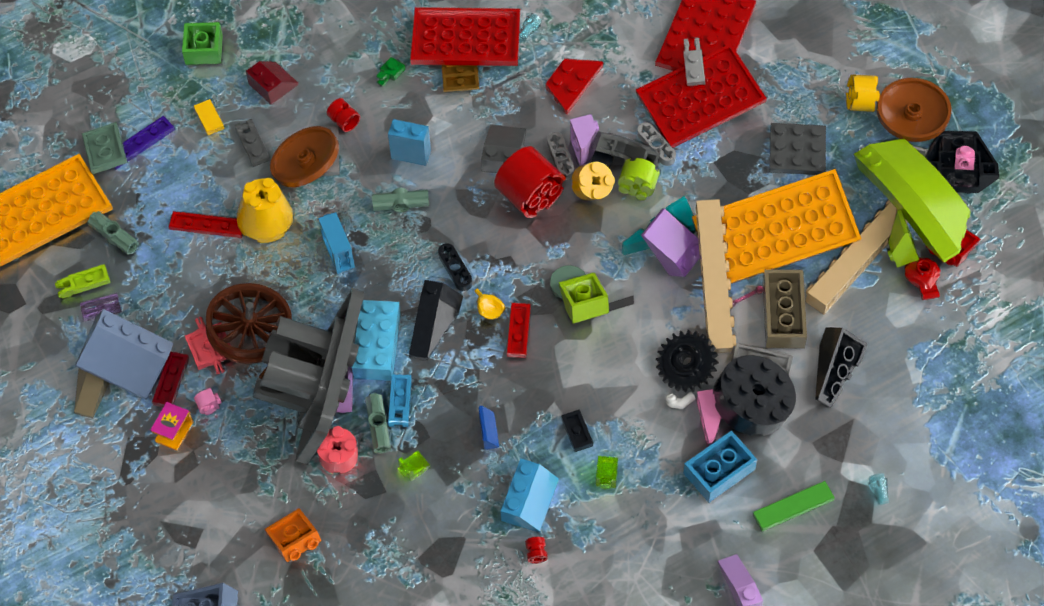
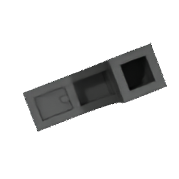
[592,131,661,168]

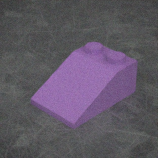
[641,208,700,277]

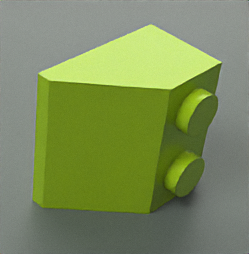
[559,273,609,323]

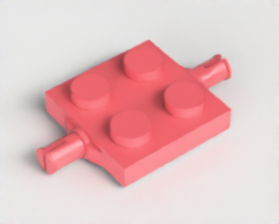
[185,317,231,374]

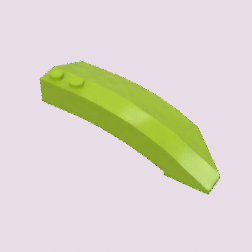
[854,139,971,263]

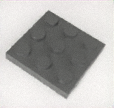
[769,123,826,175]

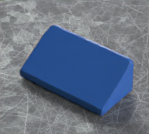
[478,406,499,450]

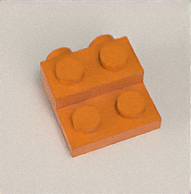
[265,508,322,562]

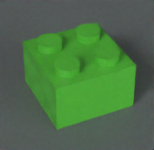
[182,22,223,65]

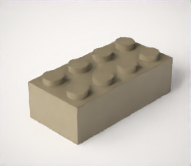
[763,270,807,349]

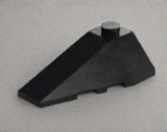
[409,280,463,360]

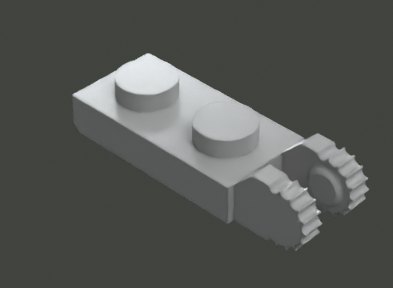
[684,38,705,86]

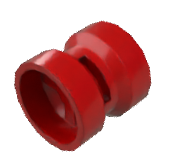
[525,536,548,564]

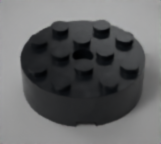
[713,355,796,436]

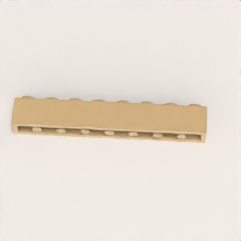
[695,199,736,353]
[806,200,908,315]

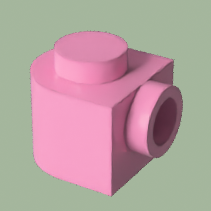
[955,146,975,170]
[194,388,222,415]

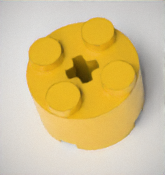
[846,74,880,112]
[571,162,615,201]

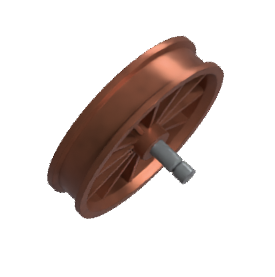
[206,283,292,364]

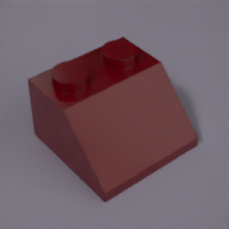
[246,61,299,105]

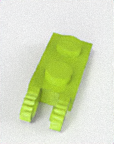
[55,264,111,298]

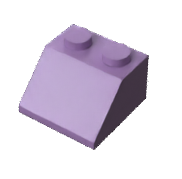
[570,114,599,166]

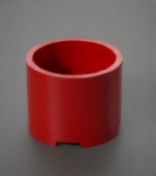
[494,146,566,218]

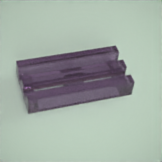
[80,293,122,322]

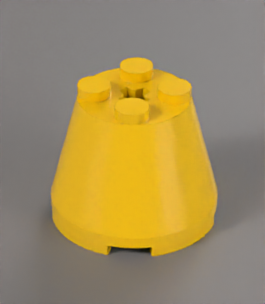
[236,178,293,243]

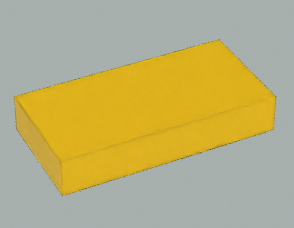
[194,99,224,135]

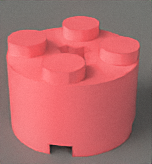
[317,426,358,474]

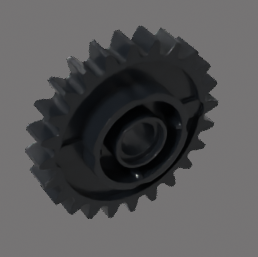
[656,330,719,393]

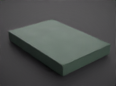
[82,122,128,174]

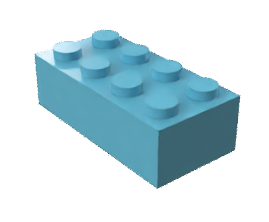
[352,300,401,381]

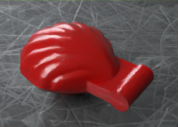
[905,257,941,300]

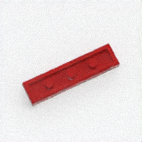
[169,211,243,238]

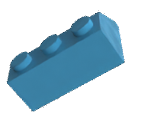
[501,458,559,533]

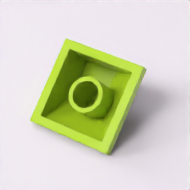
[887,210,919,268]

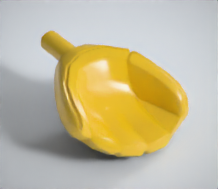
[474,288,505,319]

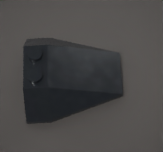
[925,131,999,194]

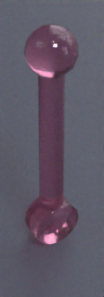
[732,286,763,307]

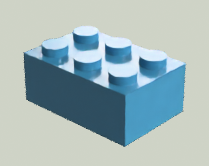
[683,430,757,503]

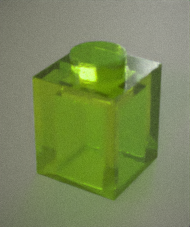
[596,456,618,489]

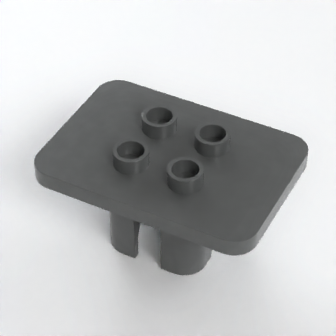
[252,288,364,465]

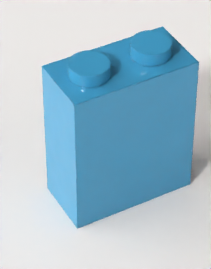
[388,119,431,166]

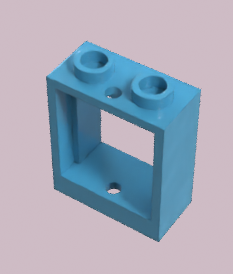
[318,212,355,274]

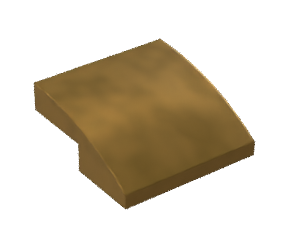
[442,65,479,92]

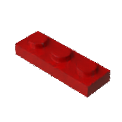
[507,303,531,358]

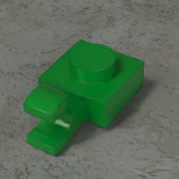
[376,57,405,86]

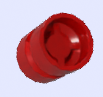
[326,98,361,132]

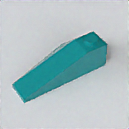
[622,196,696,255]

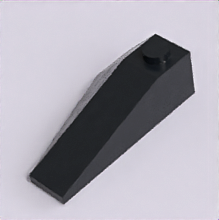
[815,327,867,408]

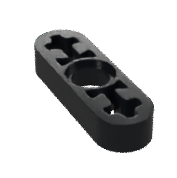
[438,243,472,291]

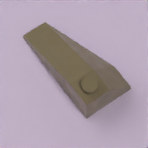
[74,368,109,419]

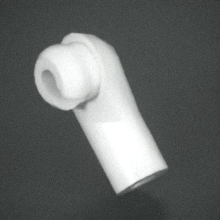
[666,392,696,409]

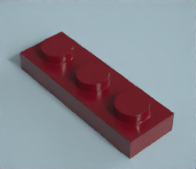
[152,351,189,407]

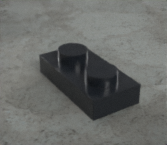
[561,409,593,452]

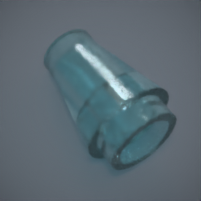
[519,13,542,40]
[868,473,890,505]

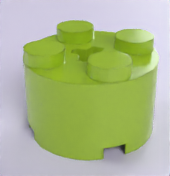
[618,158,660,201]

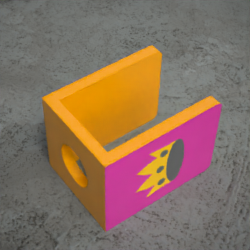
[151,402,194,450]

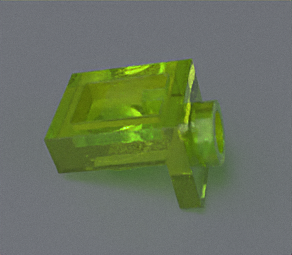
[398,451,430,481]

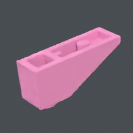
[696,389,722,447]

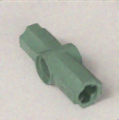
[372,188,429,212]
[87,211,139,255]
[365,393,391,454]

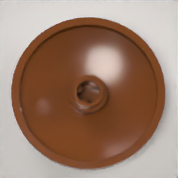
[877,78,952,142]
[270,126,339,187]

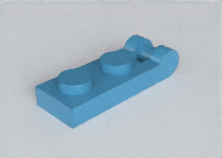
[388,375,412,427]

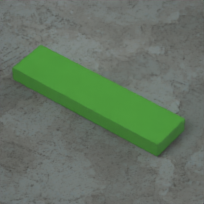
[753,481,835,532]

